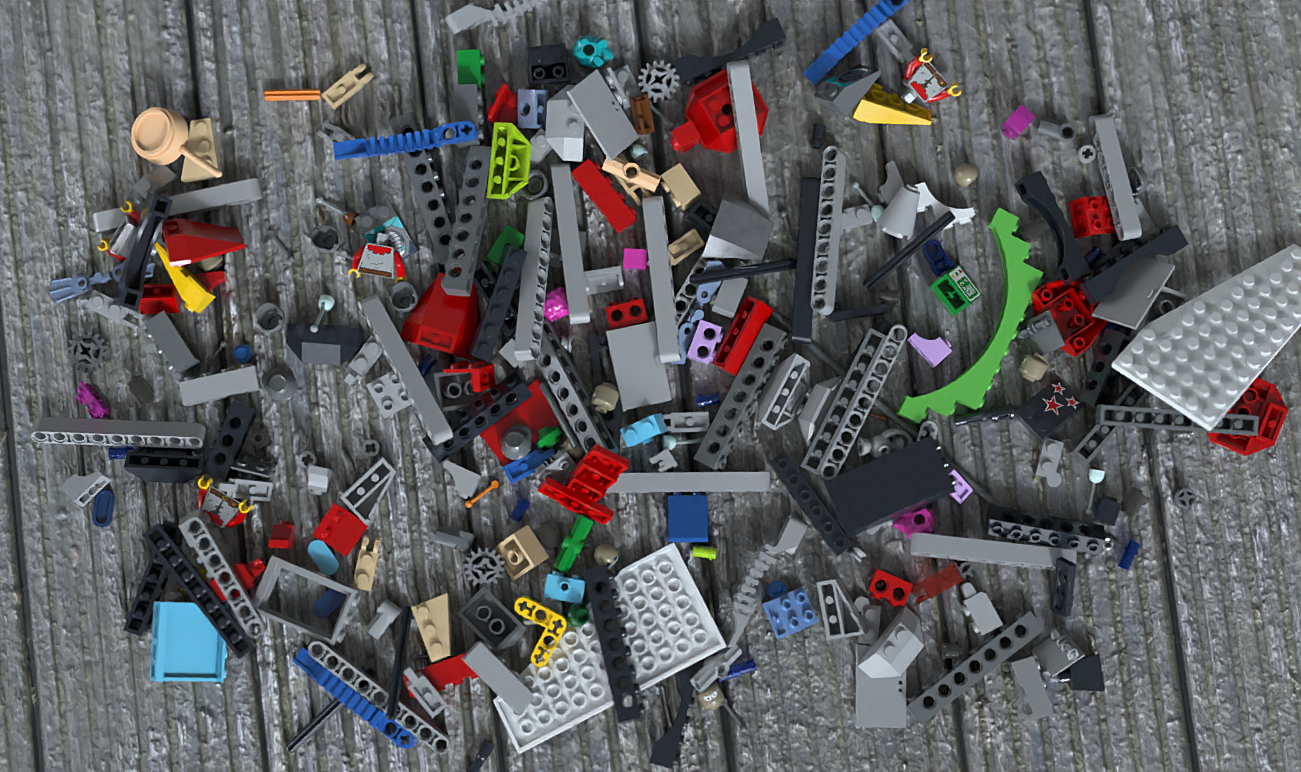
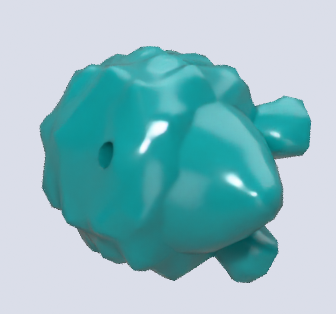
[573,34,614,68]

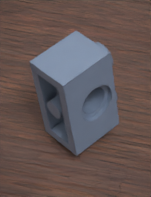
[518,89,548,128]

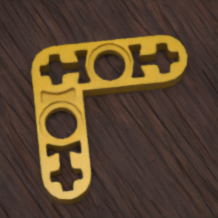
[514,596,567,667]

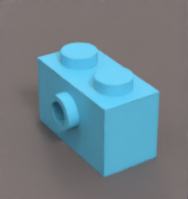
[620,413,668,447]
[543,571,586,603]

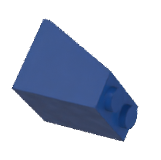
[668,492,708,542]

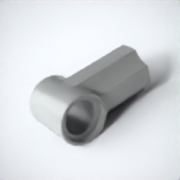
[365,598,402,639]

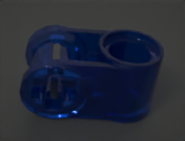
[922,240,954,278]

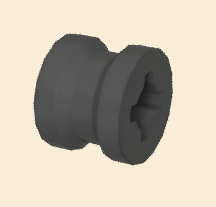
[1173,488,1196,508]

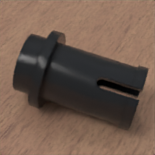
[809,124,826,149]

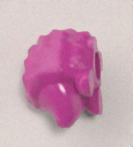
[544,286,569,322]
[893,507,936,539]

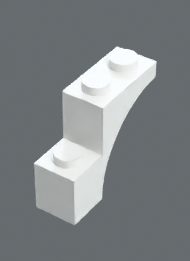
[915,182,975,230]

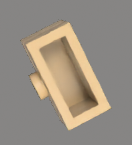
[661,163,702,211]

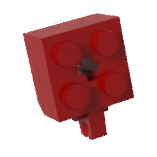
[208,558,267,603]

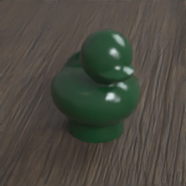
[563,603,590,627]

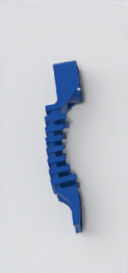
[803,0,910,86]
[333,121,479,161]
[292,647,418,749]

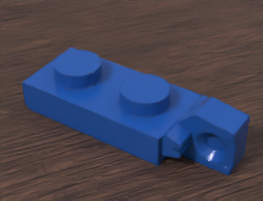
[503,448,556,484]

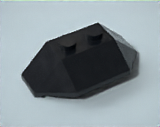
[286,323,364,366]
[124,447,205,484]

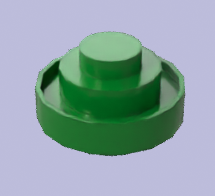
[537,425,563,448]

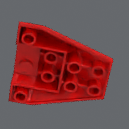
[160,219,246,267]
[400,272,478,361]
[1032,272,1108,357]

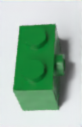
[457,49,485,89]
[486,225,525,266]

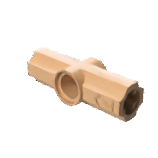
[602,157,661,192]

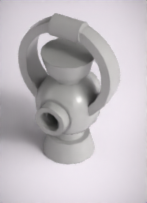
[857,428,914,458]

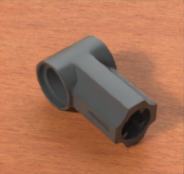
[1037,116,1076,143]
[434,527,475,553]

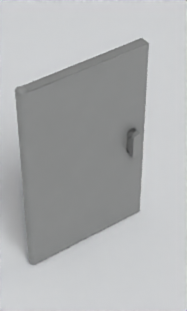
[566,69,639,162]
[1092,256,1175,330]
[606,321,672,411]
[856,644,906,728]

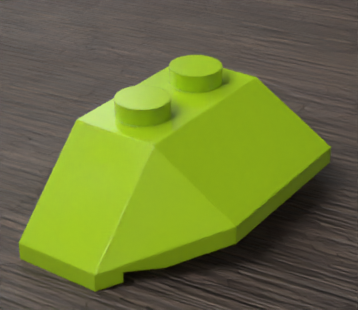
[487,122,532,199]

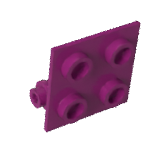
[76,380,112,419]

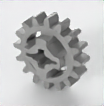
[638,60,679,102]

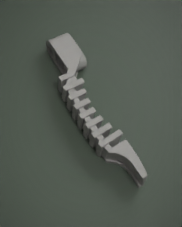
[445,0,548,36]
[726,514,808,647]

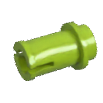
[693,544,717,560]

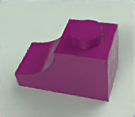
[1000,104,1035,141]

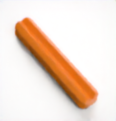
[264,89,321,101]

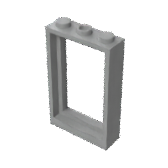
[249,556,361,645]

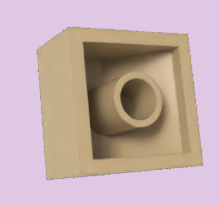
[494,525,549,581]

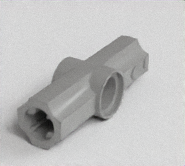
[690,643,742,692]

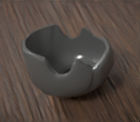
[1126,166,1148,195]
[310,224,342,253]
[389,281,419,312]
[255,302,285,333]

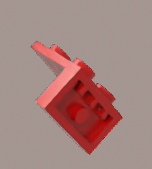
[487,83,518,126]
[1068,196,1116,239]
[444,360,495,392]
[312,503,368,556]

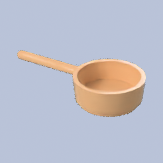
[131,107,222,178]

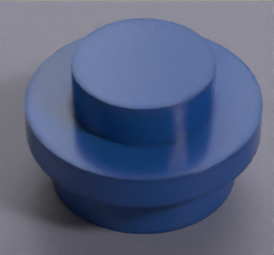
[233,344,252,364]
[767,580,786,599]

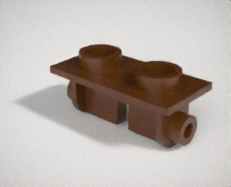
[630,94,655,135]

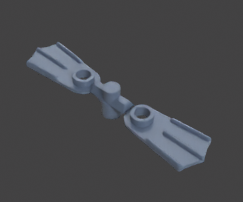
[49,258,155,303]
[670,260,727,365]

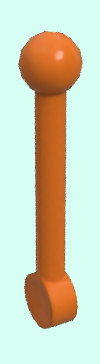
[465,481,499,508]

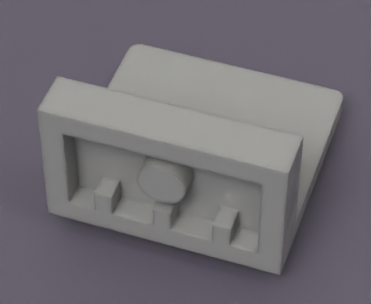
[605,65,642,109]

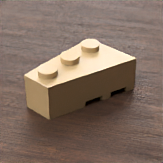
[181,118,223,184]
[411,593,452,663]

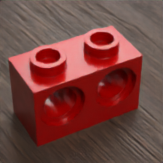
[670,120,701,155]
[605,297,648,331]
[867,569,913,608]

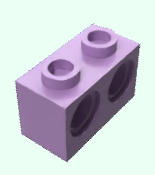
[687,320,724,365]

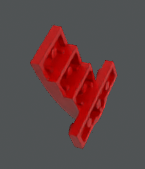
[537,444,630,525]

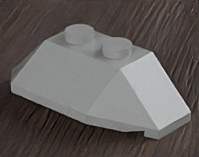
[545,85,585,162]
[758,353,810,430]
[796,376,845,447]
[857,606,924,678]

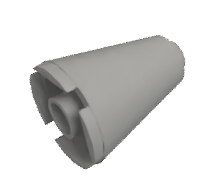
[876,184,920,239]

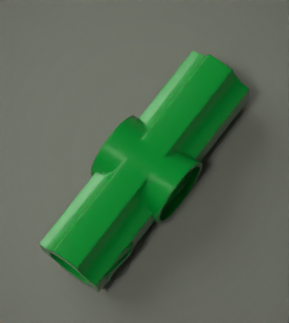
[553,515,594,574]

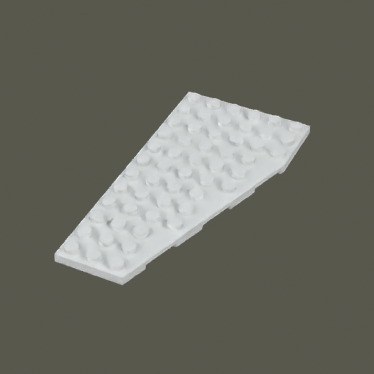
[1112,244,1301,431]
[493,542,726,754]

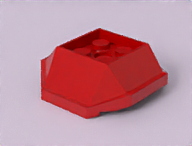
[684,69,769,154]
[1206,377,1288,456]

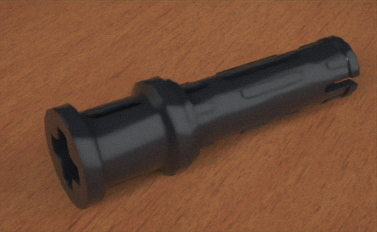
[954,403,1014,427]

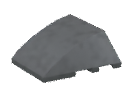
[702,187,775,260]

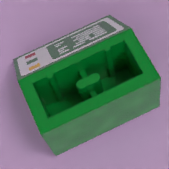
[929,265,982,318]

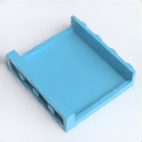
[149,602,230,682]

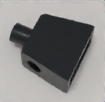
[1057,653,1105,691]

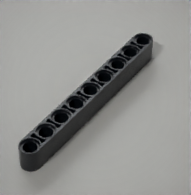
[791,176,821,345]

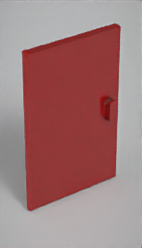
[479,378,567,466]

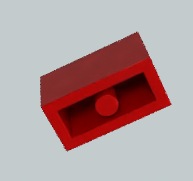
[139,283,182,315]

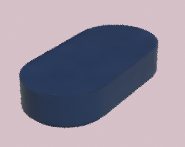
[92,489,116,527]
[313,588,347,618]

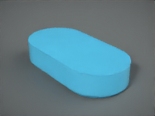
[308,540,339,575]

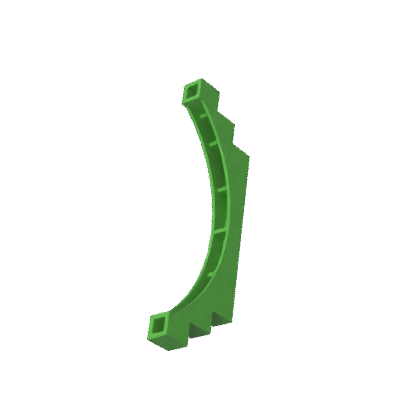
[895,207,1043,424]

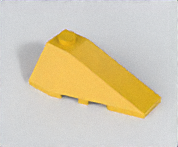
[852,83,932,125]
[154,242,215,313]

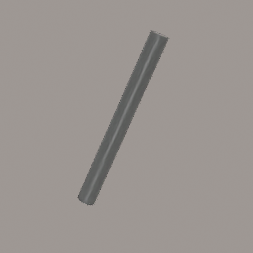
[539,382,581,449]

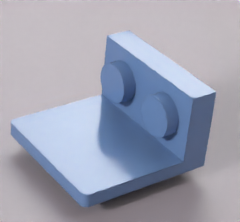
[762,587,818,640]

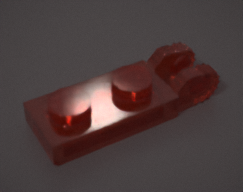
[910,563,964,604]

